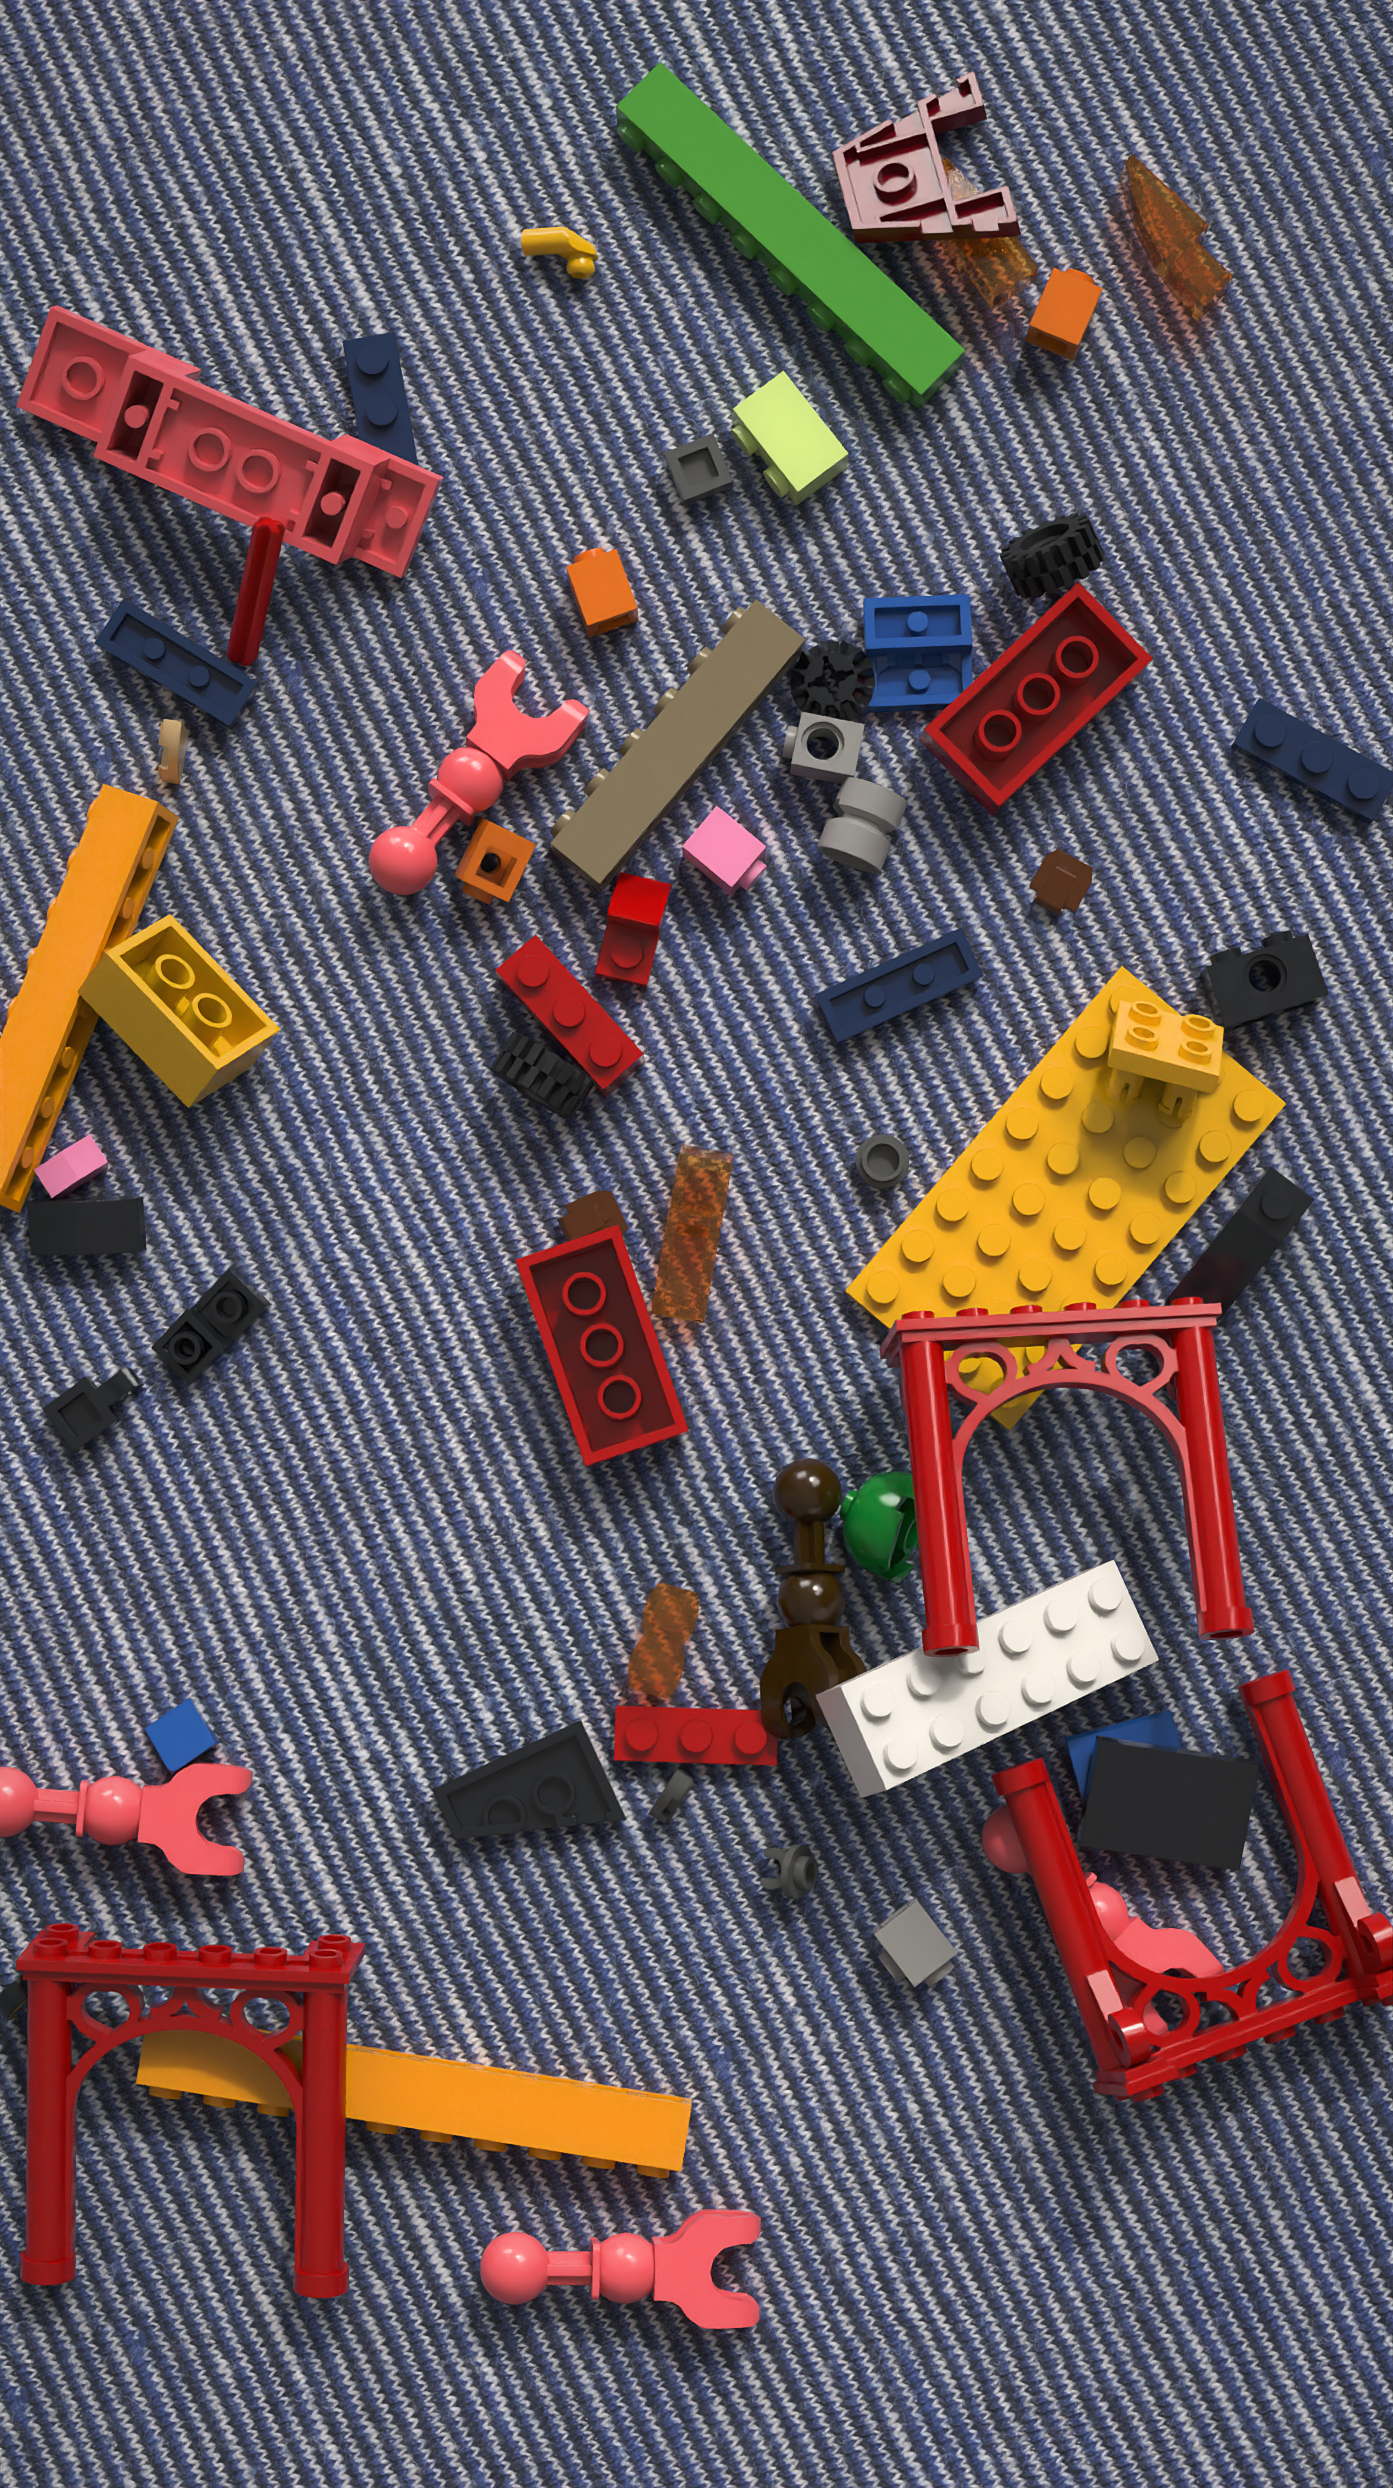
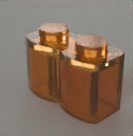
[628,1582,699,1699]

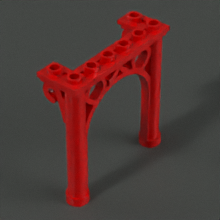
[879,1297,1255,1657]
[990,1669,1393,2103]
[16,1923,365,2298]

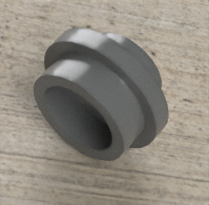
[856,1134,909,1189]

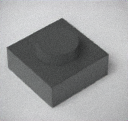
[664,433,733,506]

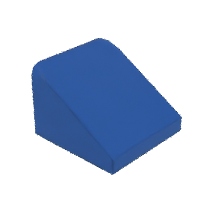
[145,1697,221,1774]

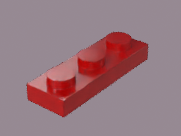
[614,1705,778,1766]

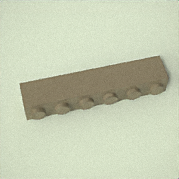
[550,599,806,893]

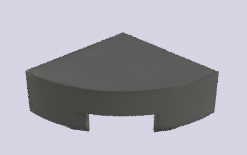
[648,1768,694,1824]

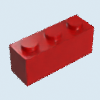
[495,934,645,1097]

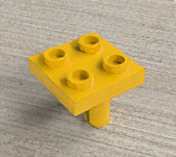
[1106,1000,1224,1118]

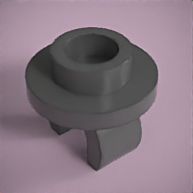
[760,1844,818,1900]

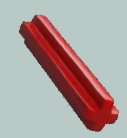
[226,517,285,666]

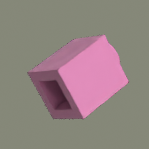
[682,806,767,896]

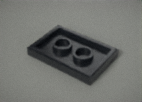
[1076,1735,1260,1871]

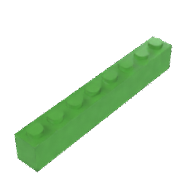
[616,62,966,410]

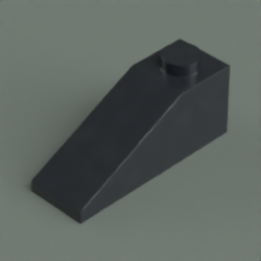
[1166,1167,1314,1323]

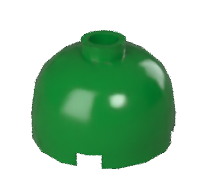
[839,1471,919,1583]

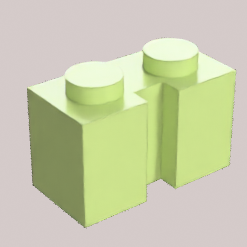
[731,371,848,506]

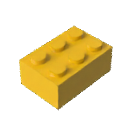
[77,914,281,1108]

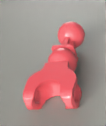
[368,650,590,895]
[0,1762,253,1876]
[982,1805,1225,2048]
[480,2209,761,2329]

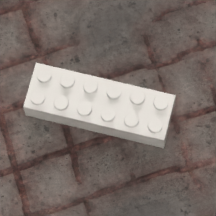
[815,1560,1159,1798]

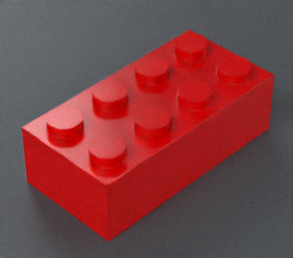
[919,582,1153,817]
[515,1225,689,1468]

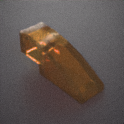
[1119,154,1233,322]
[937,157,1039,310]
[651,1144,735,1323]

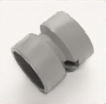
[817,777,908,874]

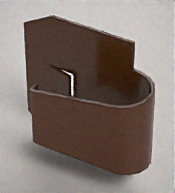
[1029,849,1092,916]
[557,1191,628,1242]

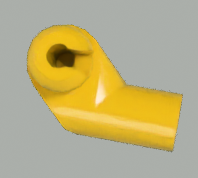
[521,227,598,279]

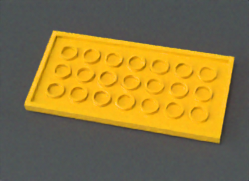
[844,966,1286,1431]

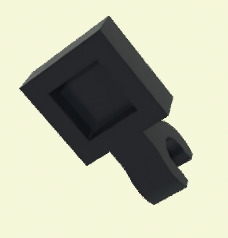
[42,1367,144,1452]

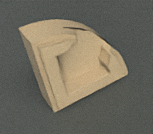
[158,719,189,784]

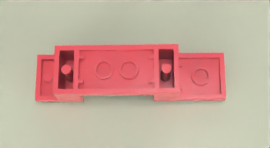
[16,305,443,578]

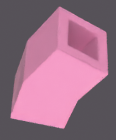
[34,1134,108,1199]

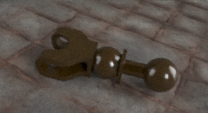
[760,1458,867,1740]

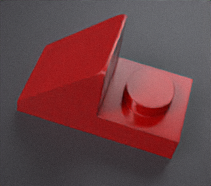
[595,872,672,988]

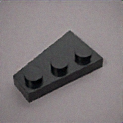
[432,1720,627,1839]

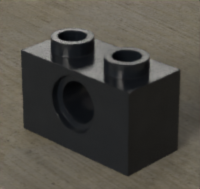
[1199,930,1329,1034]

